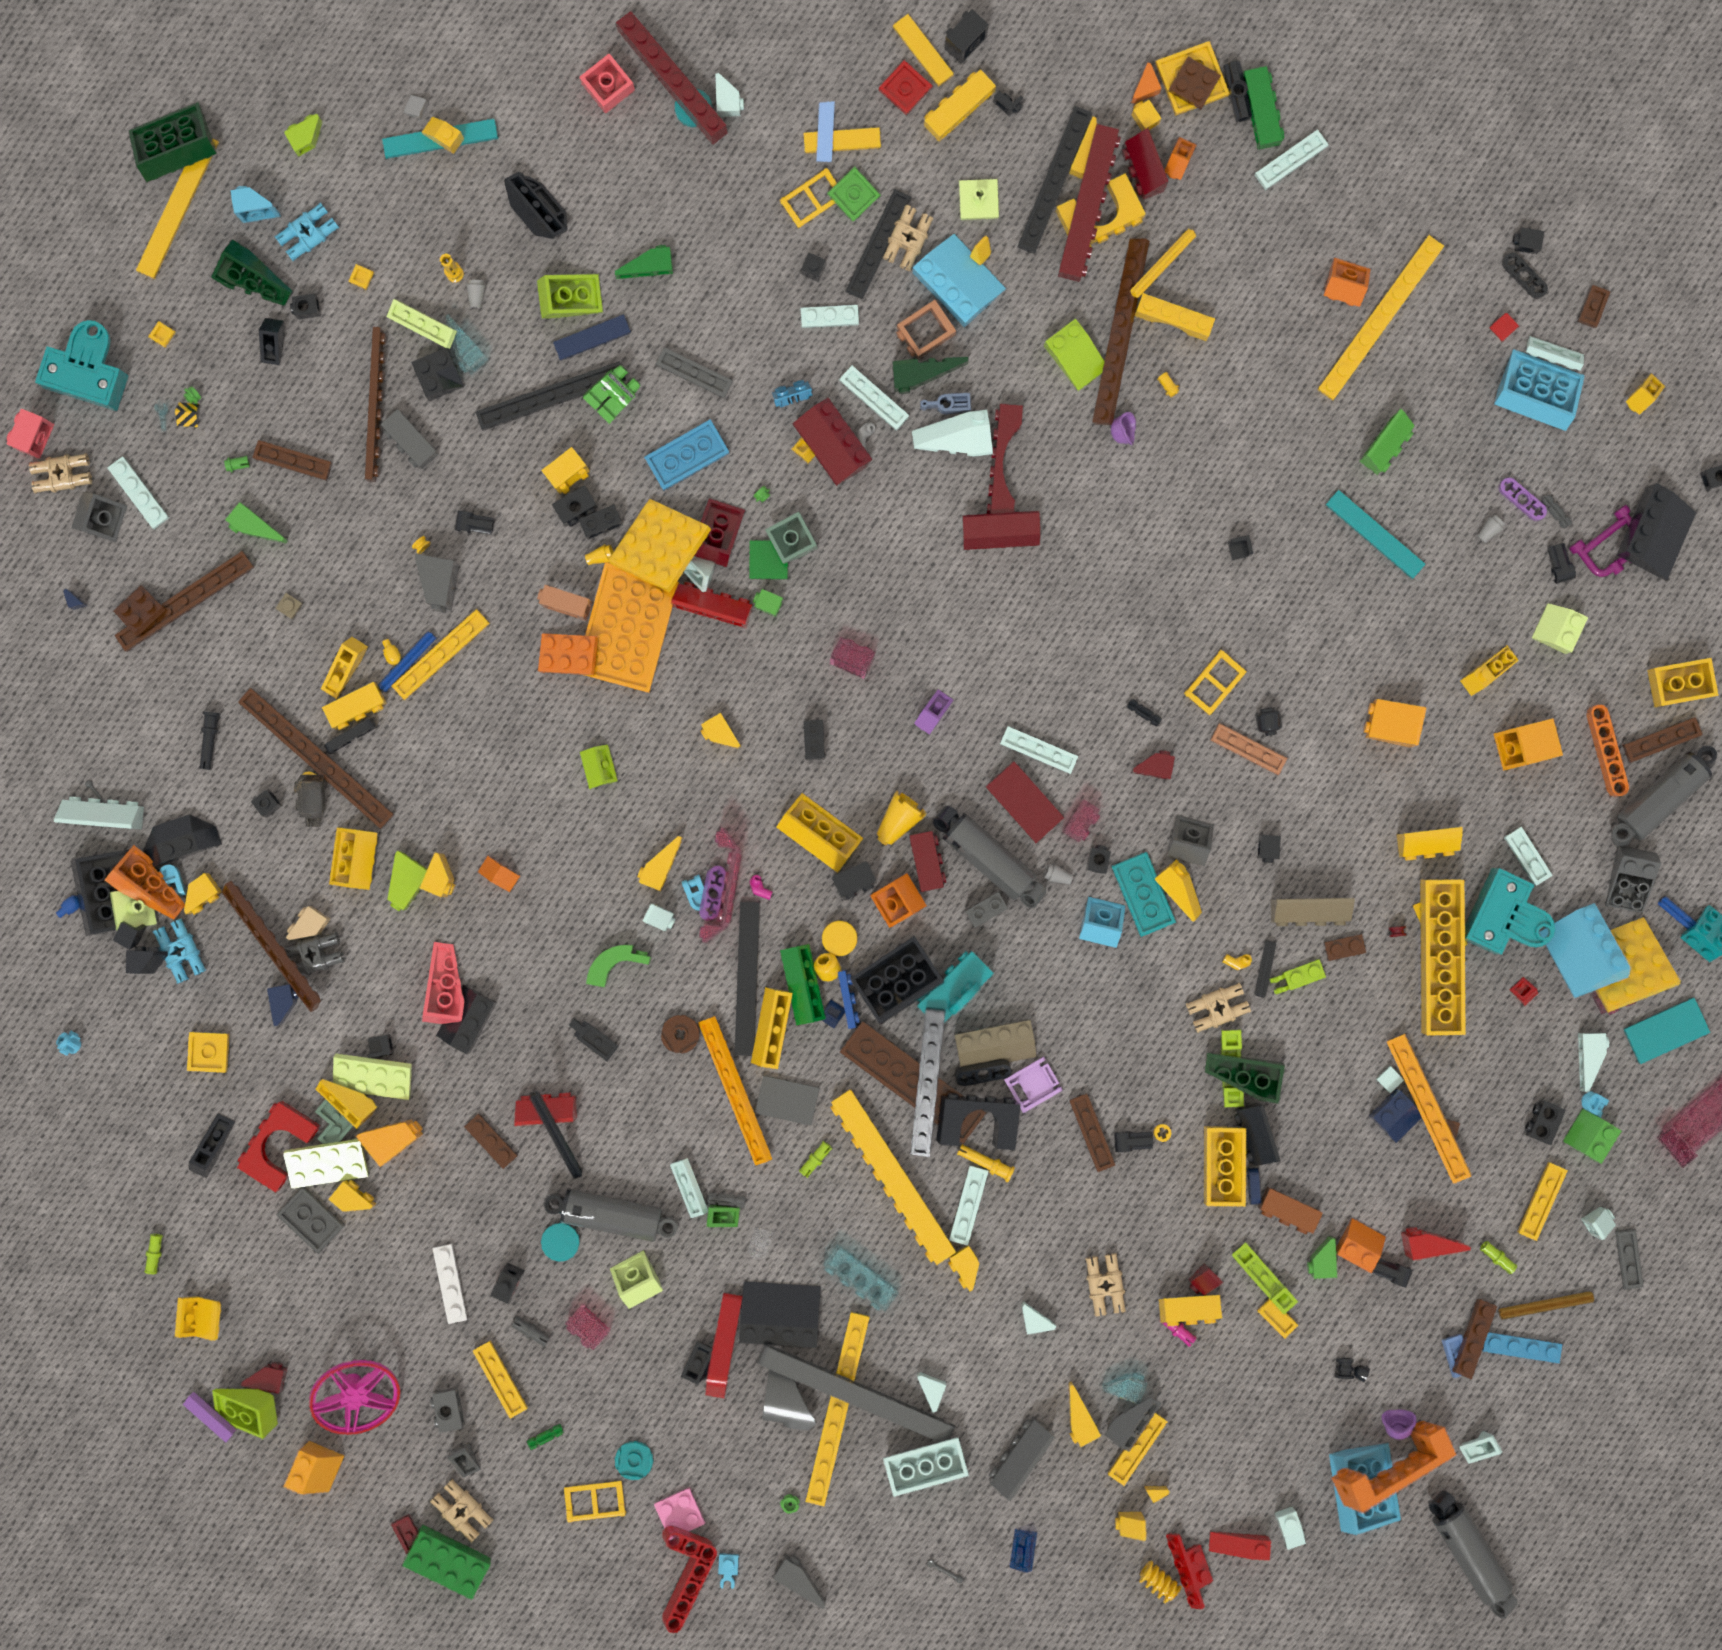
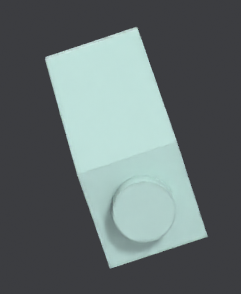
[716,73,744,117]
[643,904,676,931]
[1581,1207,1616,1240]
[1275,1506,1306,1550]

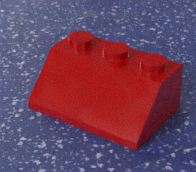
[514,1092,577,1126]

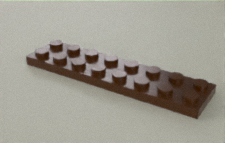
[840,1021,986,1144]

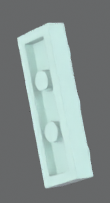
[801,305,859,328]
[1526,336,1584,370]
[1504,827,1553,886]
[670,1158,708,1218]

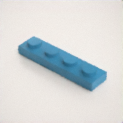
[1482,1332,1562,1364]

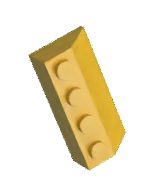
[776,793,863,873]
[1204,1126,1246,1206]

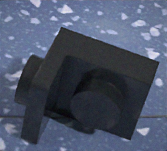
[993,91,1024,117]

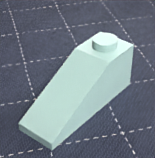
[1578,1032,1609,1092]

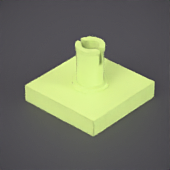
[959,179,999,220]
[110,891,157,931]

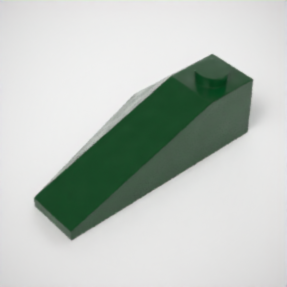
[1205,1053,1285,1104]

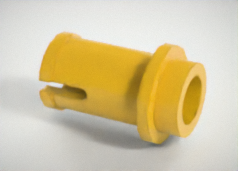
[1157,372,1180,398]

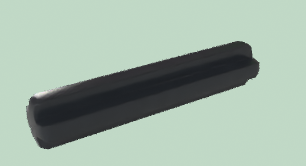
[1255,941,1277,998]

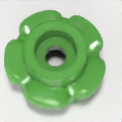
[183,386,201,404]
[753,486,770,503]
[780,1494,799,1514]

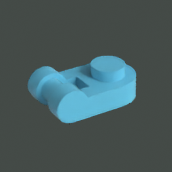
[159,865,187,897]
[681,875,704,911]
[1581,1091,1609,1118]

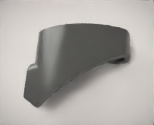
[762,1369,817,1431]

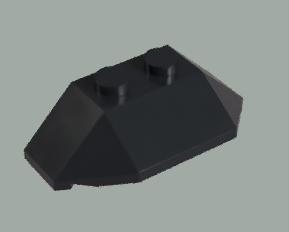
[504,172,568,239]
[143,814,222,867]

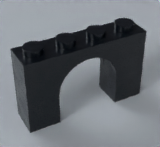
[936,1093,1021,1150]

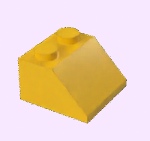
[420,852,456,897]

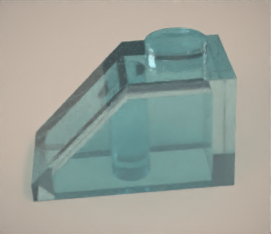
[1102,1372,1148,1404]

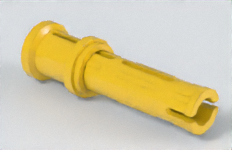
[440,254,464,283]
[957,1143,1015,1183]

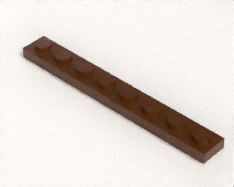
[365,327,387,482]
[114,551,255,652]
[222,881,321,1012]

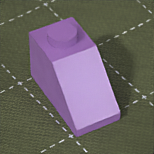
[914,689,953,735]

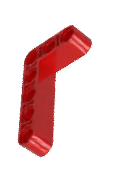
[705,1293,743,1399]
[662,1525,717,1633]

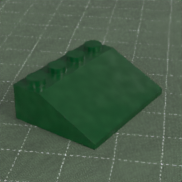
[128,102,217,183]

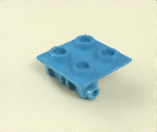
[772,380,812,408]

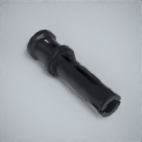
[199,711,221,770]

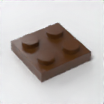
[1168,57,1221,110]
[113,585,165,636]

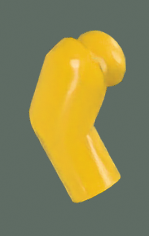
[1222,954,1252,970]

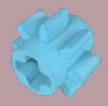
[56,1031,81,1056]

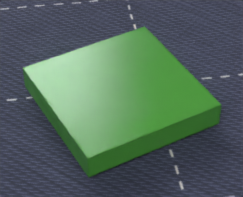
[827,167,881,222]

